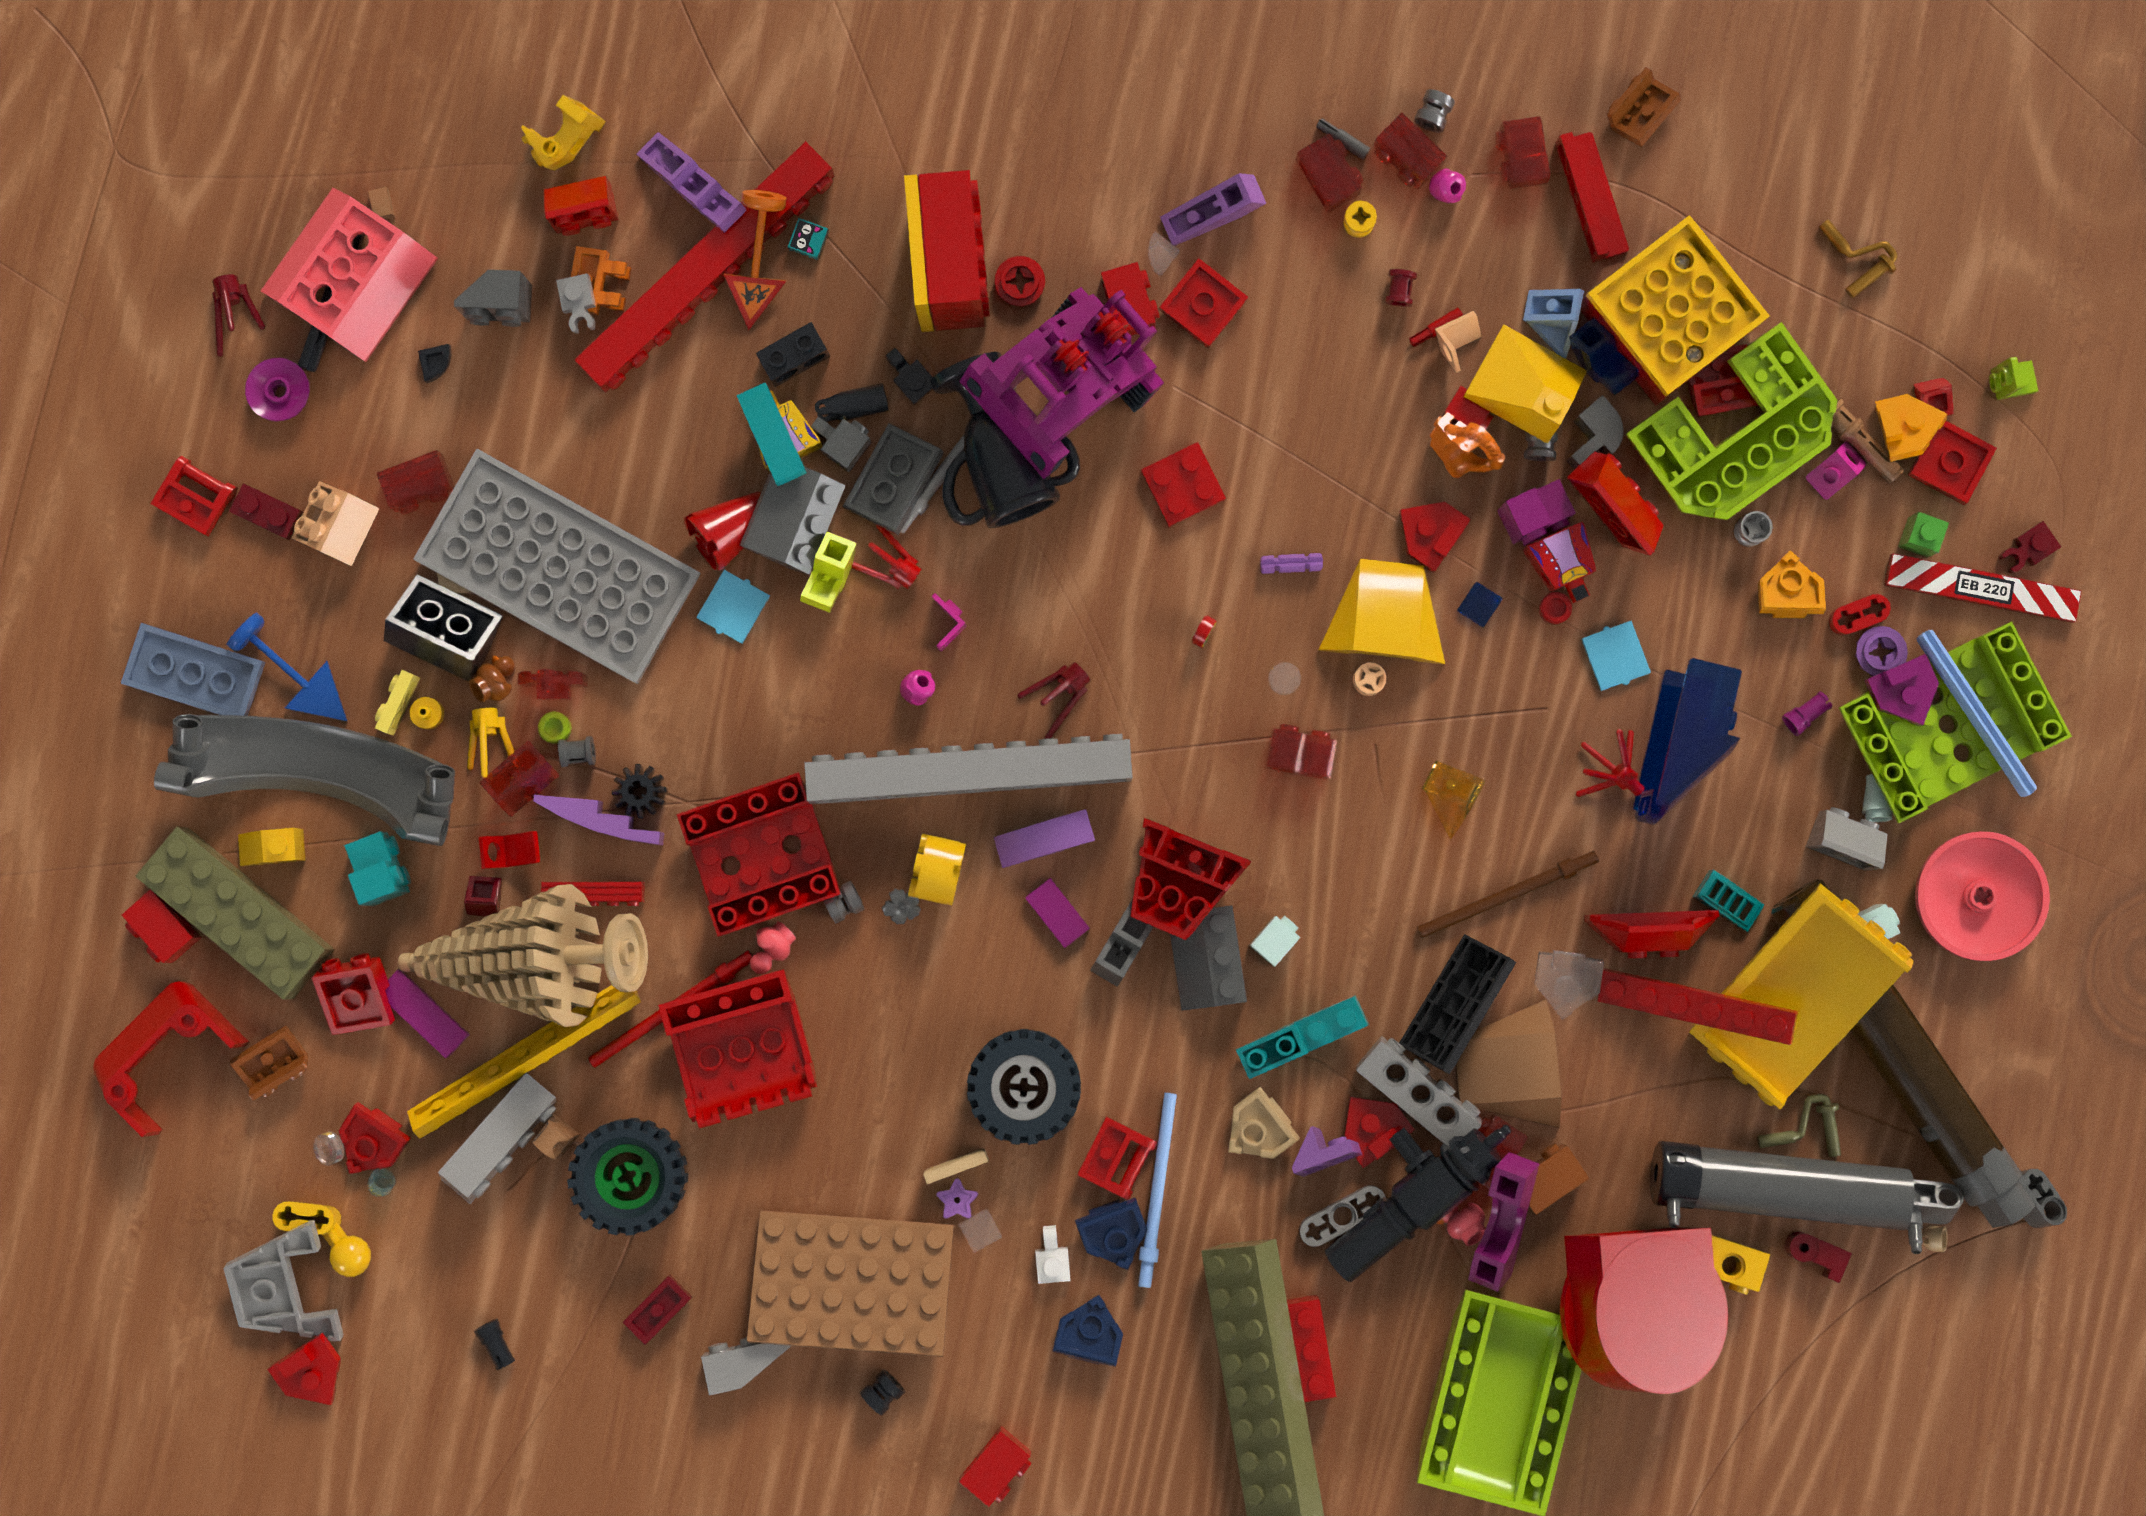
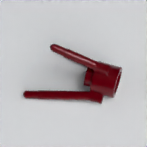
[212,274,265,357]
[1017,662,1091,739]

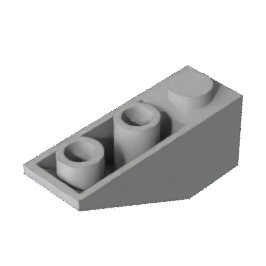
[701,1337,791,1396]

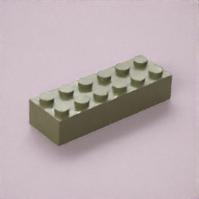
[135,826,335,1000]

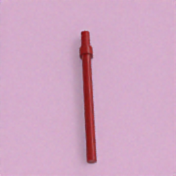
[588,950,753,1068]

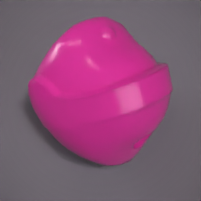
[1429,168,1466,203]
[900,670,935,706]

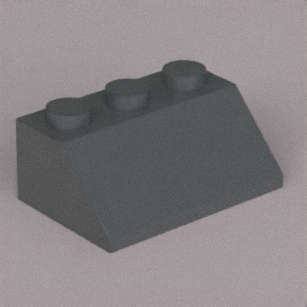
[740,467,845,574]
[1170,905,1247,1011]

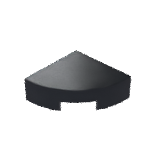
[418,344,452,383]

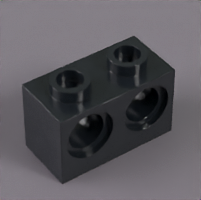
[756,322,830,388]

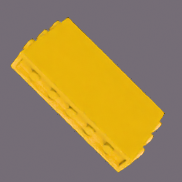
[1689,883,1914,1110]

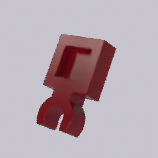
[1998,521,2061,573]

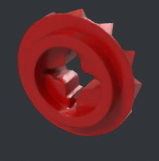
[995,256,1045,307]

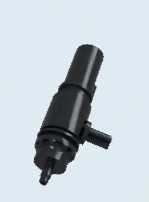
[1325,1125,1512,1282]

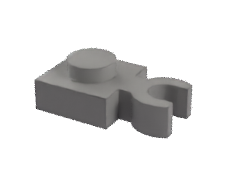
[556,273,596,334]

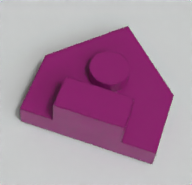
[1864,654,1939,726]

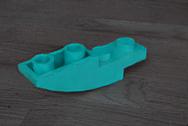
[1236,995,1369,1079]

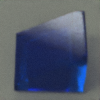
[1456,582,1503,628]

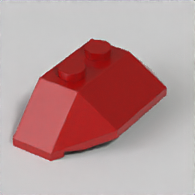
[1584,910,1719,958]

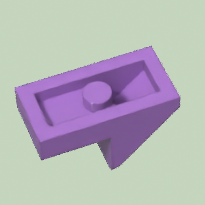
[1292,1126,1362,1177]

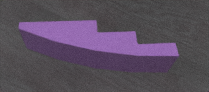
[636,132,746,233]
[533,795,664,846]

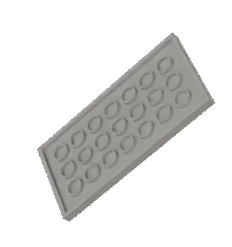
[413,449,701,684]

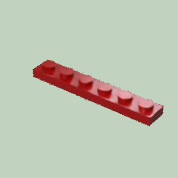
[1597,968,1798,1045]

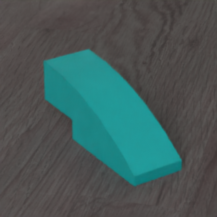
[736,382,807,486]

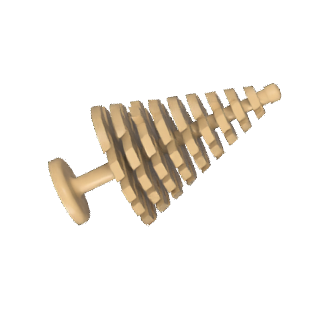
[398,884,648,1027]

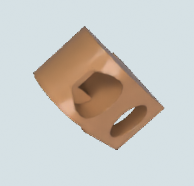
[532,1114,579,1160]

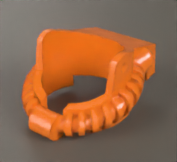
[1430,413,1505,478]

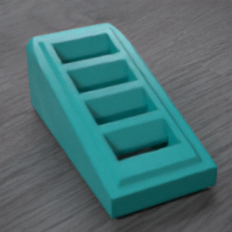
[1692,869,1764,932]

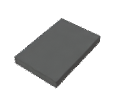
[843,423,944,535]

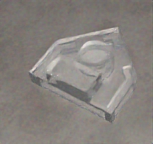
[1534,950,1604,1020]

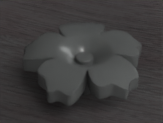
[881,889,921,924]

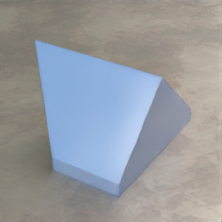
[1523,289,1584,359]

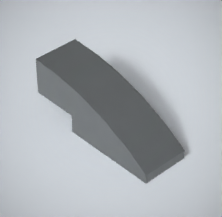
[1090,898,1153,987]

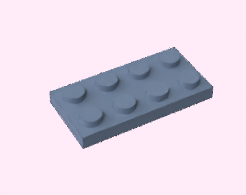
[121,623,266,716]

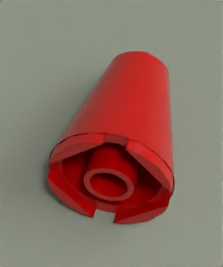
[684,491,761,571]

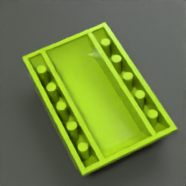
[1417,1289,1582,1516]

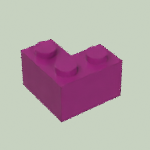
[1497,479,1576,546]

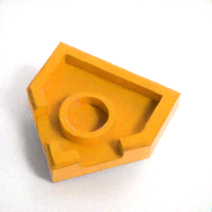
[1875,394,1947,462]
[1758,550,1826,618]

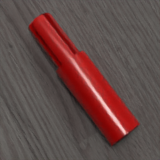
[1409,307,1463,347]

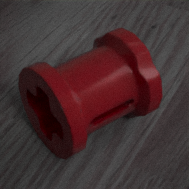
[1385,269,1417,307]

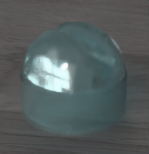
[367,1168,396,1197]

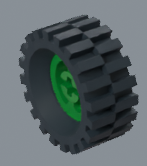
[567,1118,688,1236]

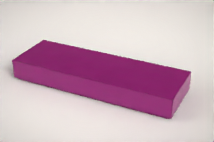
[385,969,470,1058]

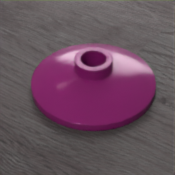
[245,358,310,421]

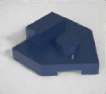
[1075,1198,1147,1270]
[1052,1295,1123,1367]

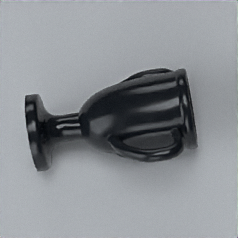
[930,352,1080,528]

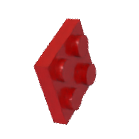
[1159,258,1248,349]
[1908,421,1997,505]
[1141,442,1226,528]

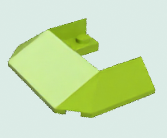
[1625,322,1838,520]

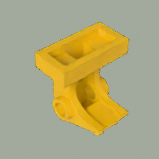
[521,95,606,171]

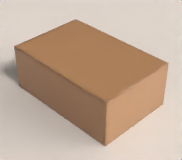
[368,187,395,219]

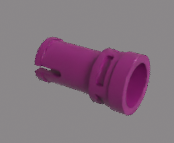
[1782,691,1833,736]

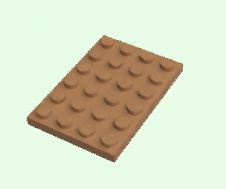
[747,1211,954,1357]

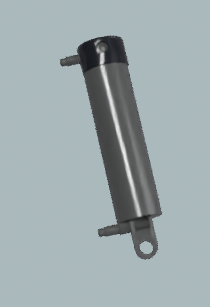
[1650,1141,1964,1254]

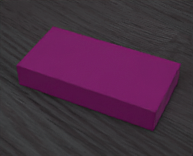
[1025,878,1090,948]

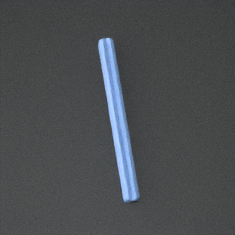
[1917,630,2037,797]

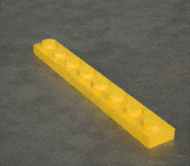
[407,985,641,1139]

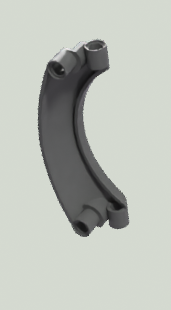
[154,714,455,846]

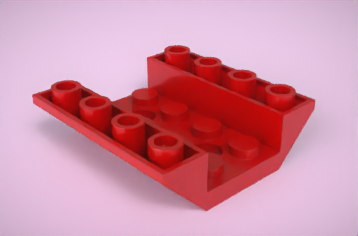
[676,772,841,937]

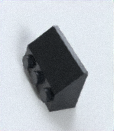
[384,574,503,682]

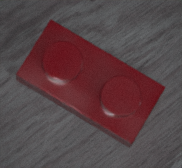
[229,483,303,540]
[622,1275,693,1345]

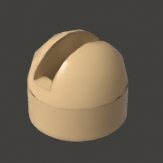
[1922,1225,1947,1252]

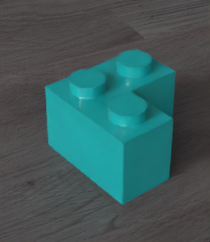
[344,831,411,906]

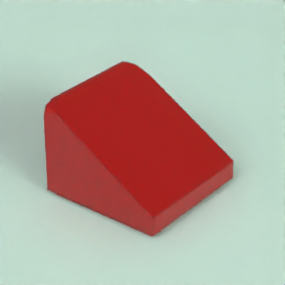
[1914,378,1954,416]

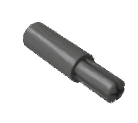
[1316,118,1371,160]

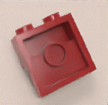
[311,953,395,1035]

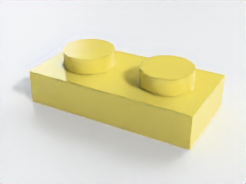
[375,670,420,736]

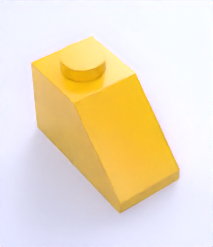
[238,828,306,866]

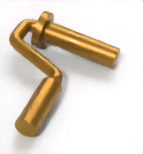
[1819,219,1898,298]

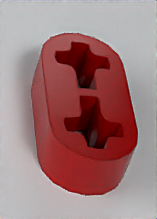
[1829,594,1891,636]

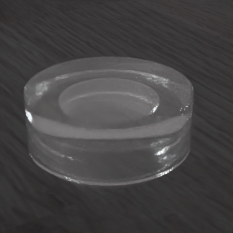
[1268,662,1301,695]
[313,1131,344,1166]

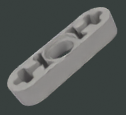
[1299,1185,1385,1247]

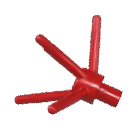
[1576,729,1645,797]

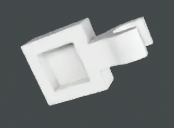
[1035,1225,1071,1284]

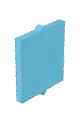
[696,570,770,644]
[1581,621,1651,691]

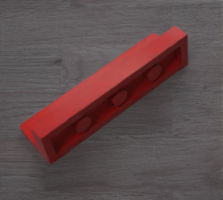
[1555,132,1629,263]

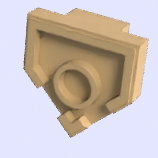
[1228,1087,1300,1159]

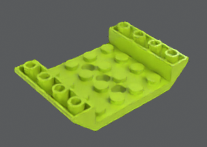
[1838,622,2072,823]

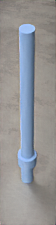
[1138,1092,1177,1288]

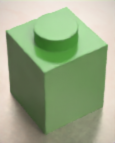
[1898,512,1949,558]

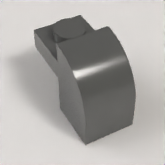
[1567,395,1623,470]

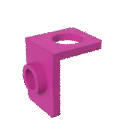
[1806,441,1867,500]
[932,593,967,652]

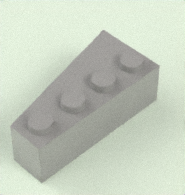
[438,1073,556,1204]

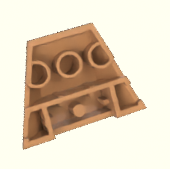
[1456,999,1562,1128]

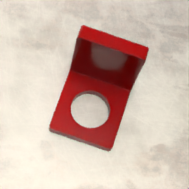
[478,831,540,869]

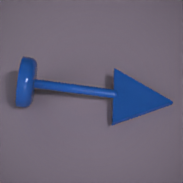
[226,612,348,721]

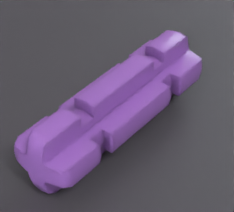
[1260,553,1323,574]

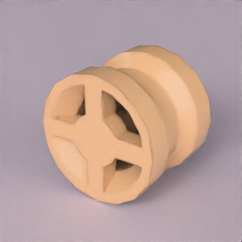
[1352,662,1387,696]

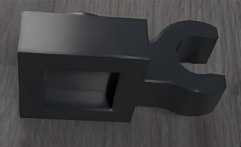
[885,348,933,405]

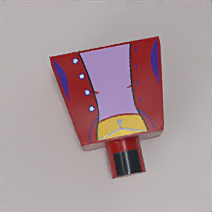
[1523,521,1596,603]

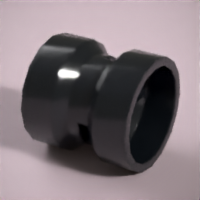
[860,1369,905,1416]

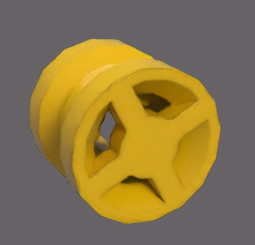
[1343,200,1377,238]

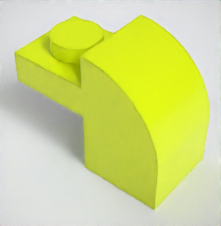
[800,532,857,613]

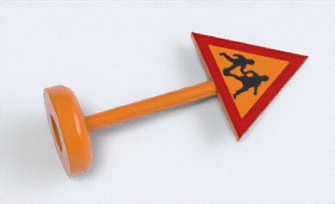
[723,190,787,330]

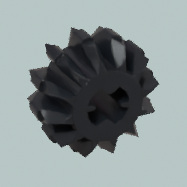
[612,764,668,819]

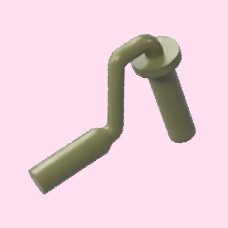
[1757,1094,1841,1157]

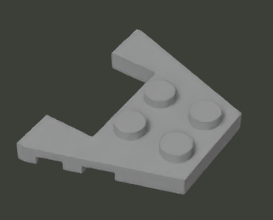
[223,1220,344,1342]

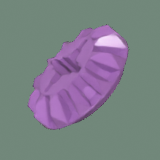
[1855,626,1908,676]

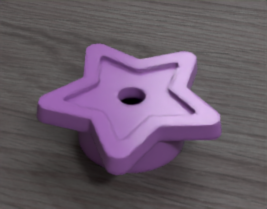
[936,1178,978,1219]

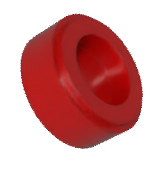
[1539,592,1572,625]
[1191,615,1217,648]

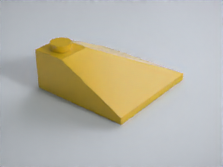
[1463,325,1587,444]

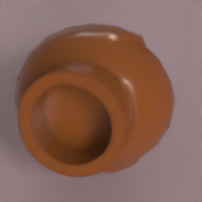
[469,655,515,703]

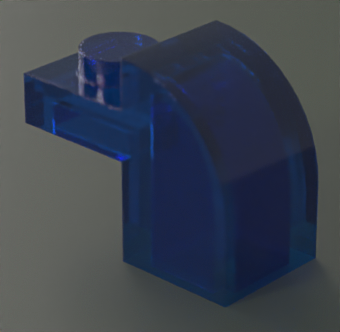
[1569,317,1640,395]

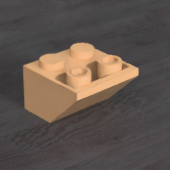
[292,481,379,566]

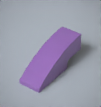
[994,809,1095,868]

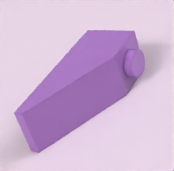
[1160,173,1266,246]

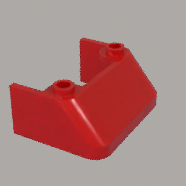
[93,981,249,1138]

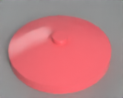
[1915,831,2050,961]

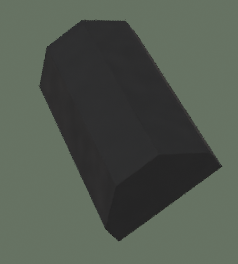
[1399,934,1517,1074]

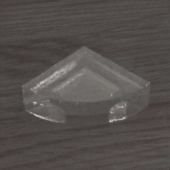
[1148,232,1180,277]

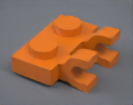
[571,246,632,315]

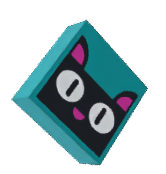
[788,218,829,260]

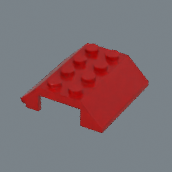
[658,969,817,1129]

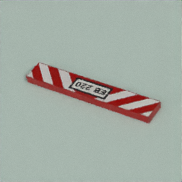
[1884,553,2082,623]

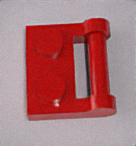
[150,456,238,537]
[1077,1116,1158,1200]

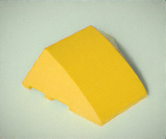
[1318,559,1445,664]

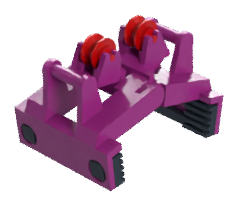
[960,287,1164,479]

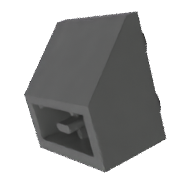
[454,270,532,327]

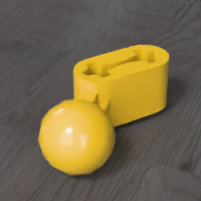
[272,1201,371,1277]

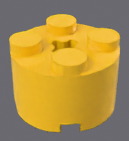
[908,833,966,905]

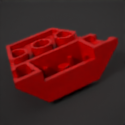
[1131,818,1252,940]

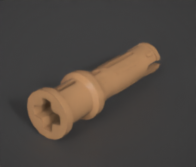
[1832,398,1905,484]

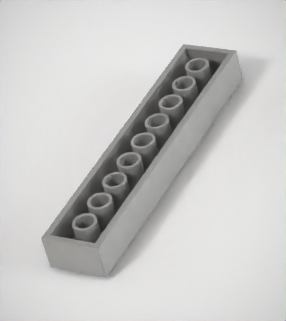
[804,734,1133,804]

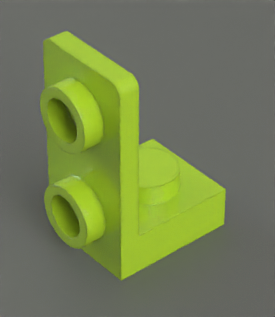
[1989,357,2038,400]

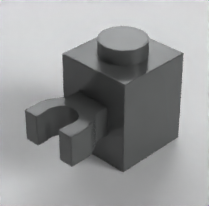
[811,417,872,473]

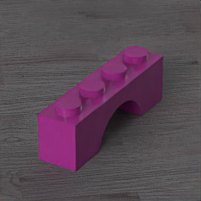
[1468,1152,1539,1292]

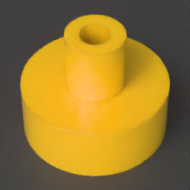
[410,697,444,730]

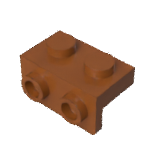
[1607,67,1681,148]
[230,1025,308,1101]

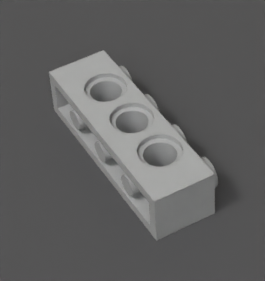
[1356,1036,1482,1146]

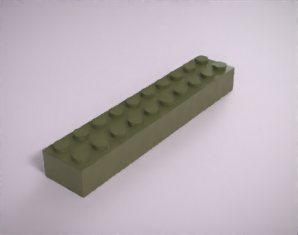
[1201,1239,1324,1516]

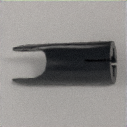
[815,383,889,422]

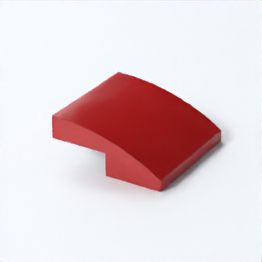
[1687,344,1759,417]

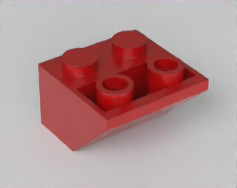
[544,176,619,236]

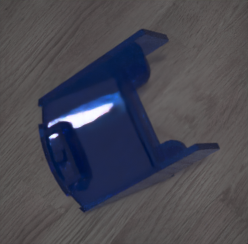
[1633,658,1742,825]

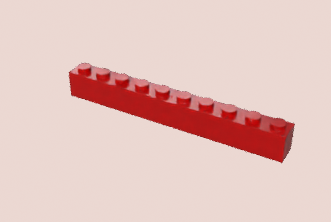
[574,141,835,393]

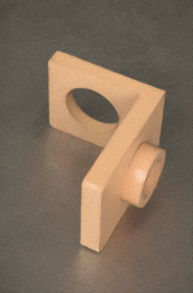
[1435,311,1482,373]

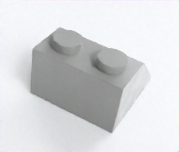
[1805,807,1887,871]

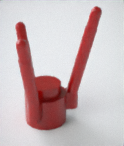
[851,525,922,590]

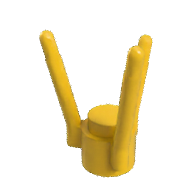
[467,708,520,778]

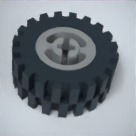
[967,1029,1081,1145]

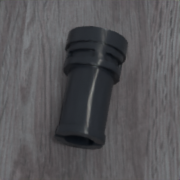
[474,1319,515,1370]

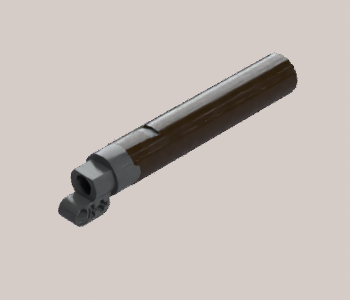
[1771,879,2067,1228]

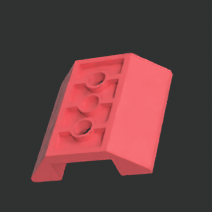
[261,188,438,362]

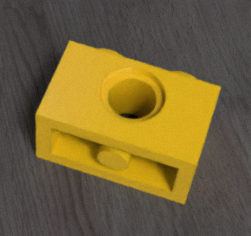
[1712,1235,1770,1295]

